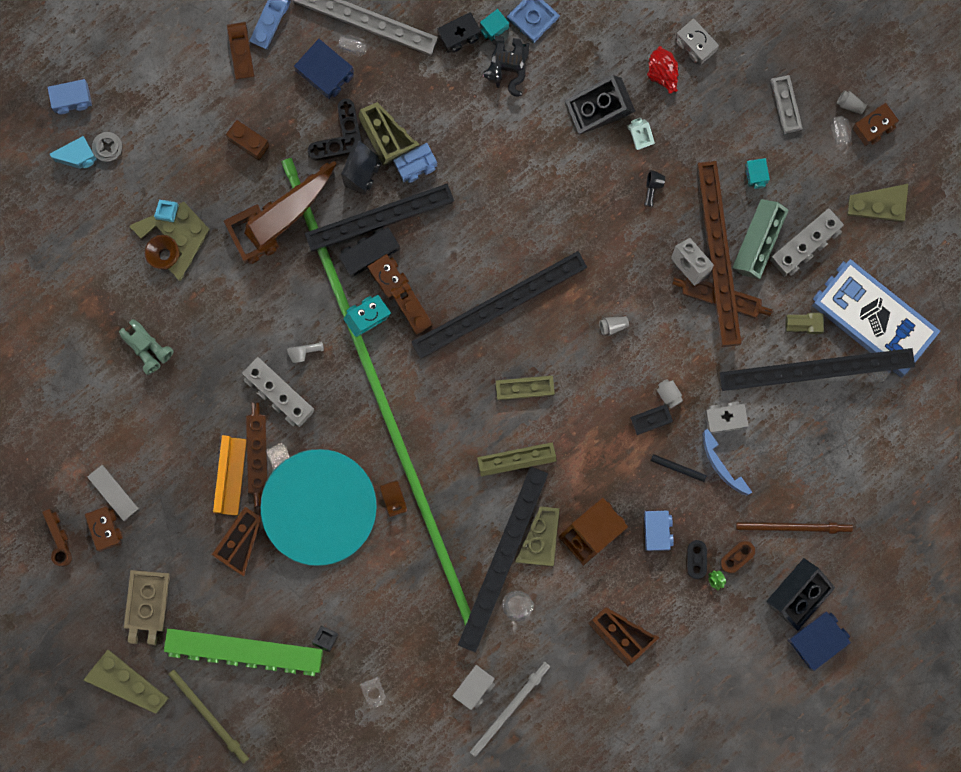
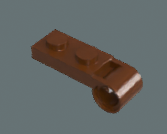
[227,22,255,80]
[42,509,72,567]

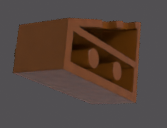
[211,506,261,577]
[588,607,660,667]

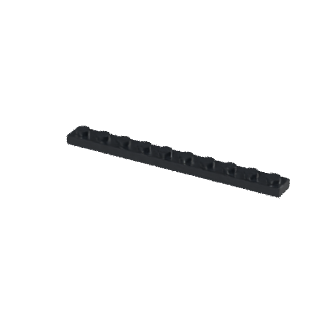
[411,251,587,359]
[720,348,915,391]
[457,467,548,653]

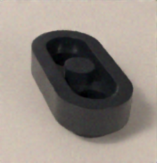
[687,540,707,579]

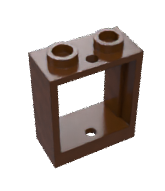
[224,204,279,265]

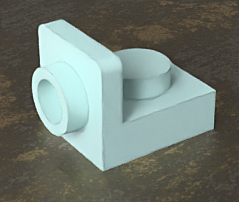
[627,118,655,150]

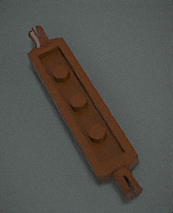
[672,277,772,318]
[246,402,267,507]

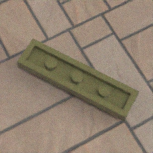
[477,442,557,477]

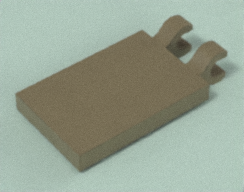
[124,570,170,646]

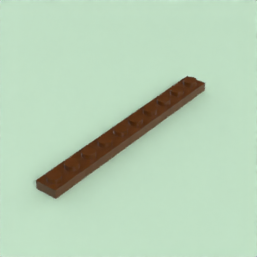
[697,161,741,347]

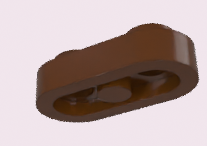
[720,541,755,573]

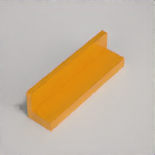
[213,435,247,516]

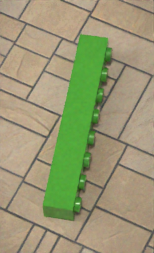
[164,628,323,676]

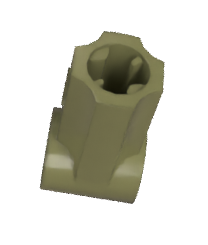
[785,313,824,334]

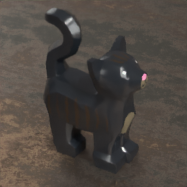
[483,36,530,97]

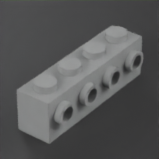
[770,208,844,277]
[242,357,315,427]

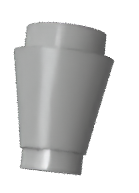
[837,90,867,115]
[599,316,629,336]

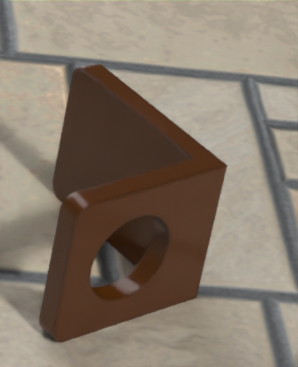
[380,480,408,517]

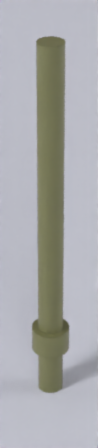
[168,670,249,764]

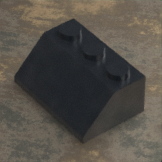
[766,558,835,631]

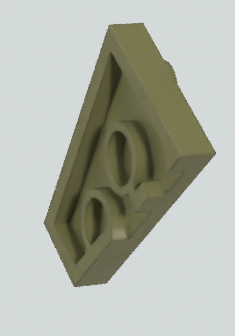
[847,184,908,222]
[515,507,560,567]

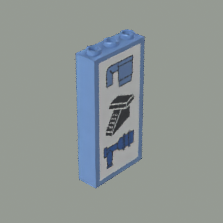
[812,259,940,378]

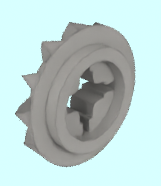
[92,132,123,162]

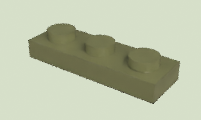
[496,376,555,400]

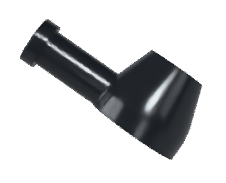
[644,170,665,207]

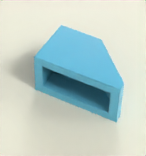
[50,136,97,169]

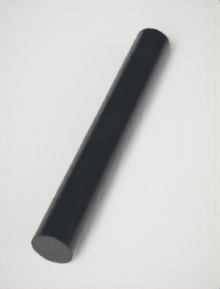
[650,454,707,482]

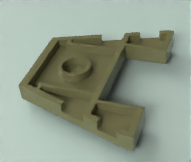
[129,202,210,281]

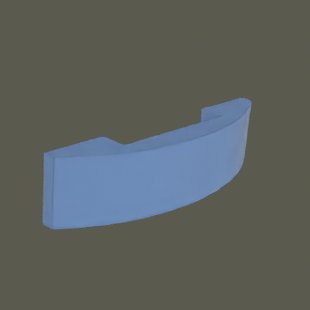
[703,429,752,496]

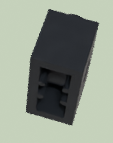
[437,12,481,53]

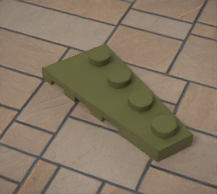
[84,650,169,714]

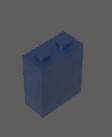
[294,38,354,99]
[788,611,851,671]

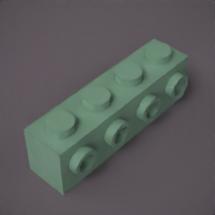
[732,199,789,279]

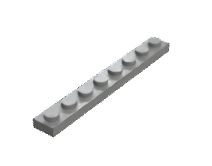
[292,0,438,56]

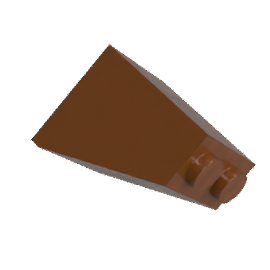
[558,498,628,566]

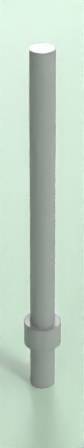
[470,662,550,757]

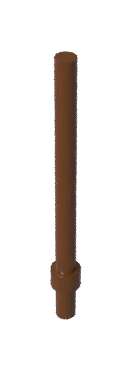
[736,522,853,534]

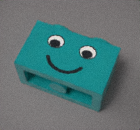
[343,295,391,337]

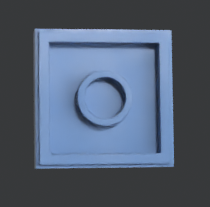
[507,0,560,43]

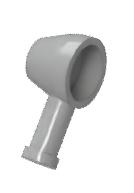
[287,342,324,363]

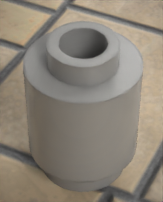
[657,379,683,409]

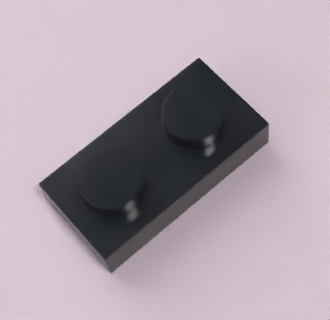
[630,404,673,436]

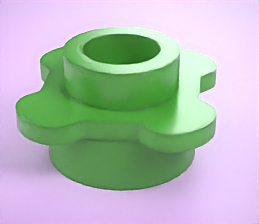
[708,571,726,590]

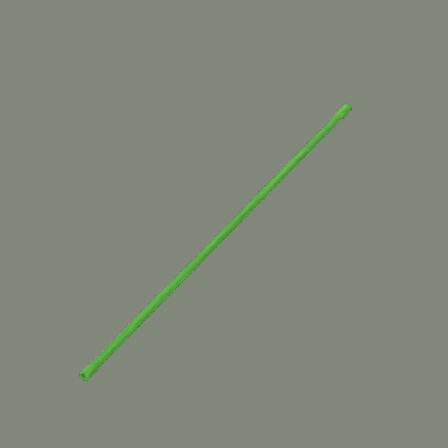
[281,158,471,625]

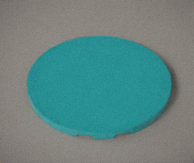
[260,449,377,565]

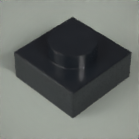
[312,626,339,653]

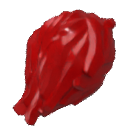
[647,46,679,94]

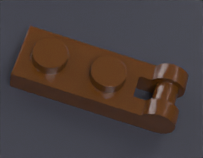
[389,280,433,334]

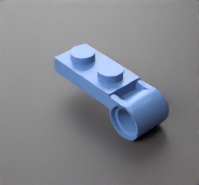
[249,0,291,49]

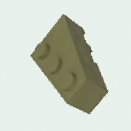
[358,102,419,166]

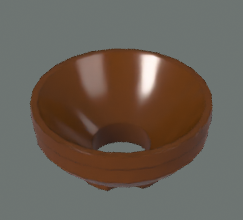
[145,235,179,270]

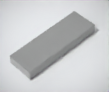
[770,75,803,134]
[88,465,139,521]

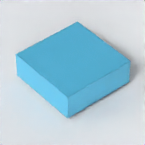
[154,200,179,222]

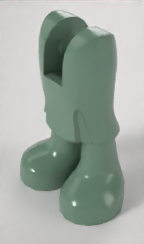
[119,319,174,375]

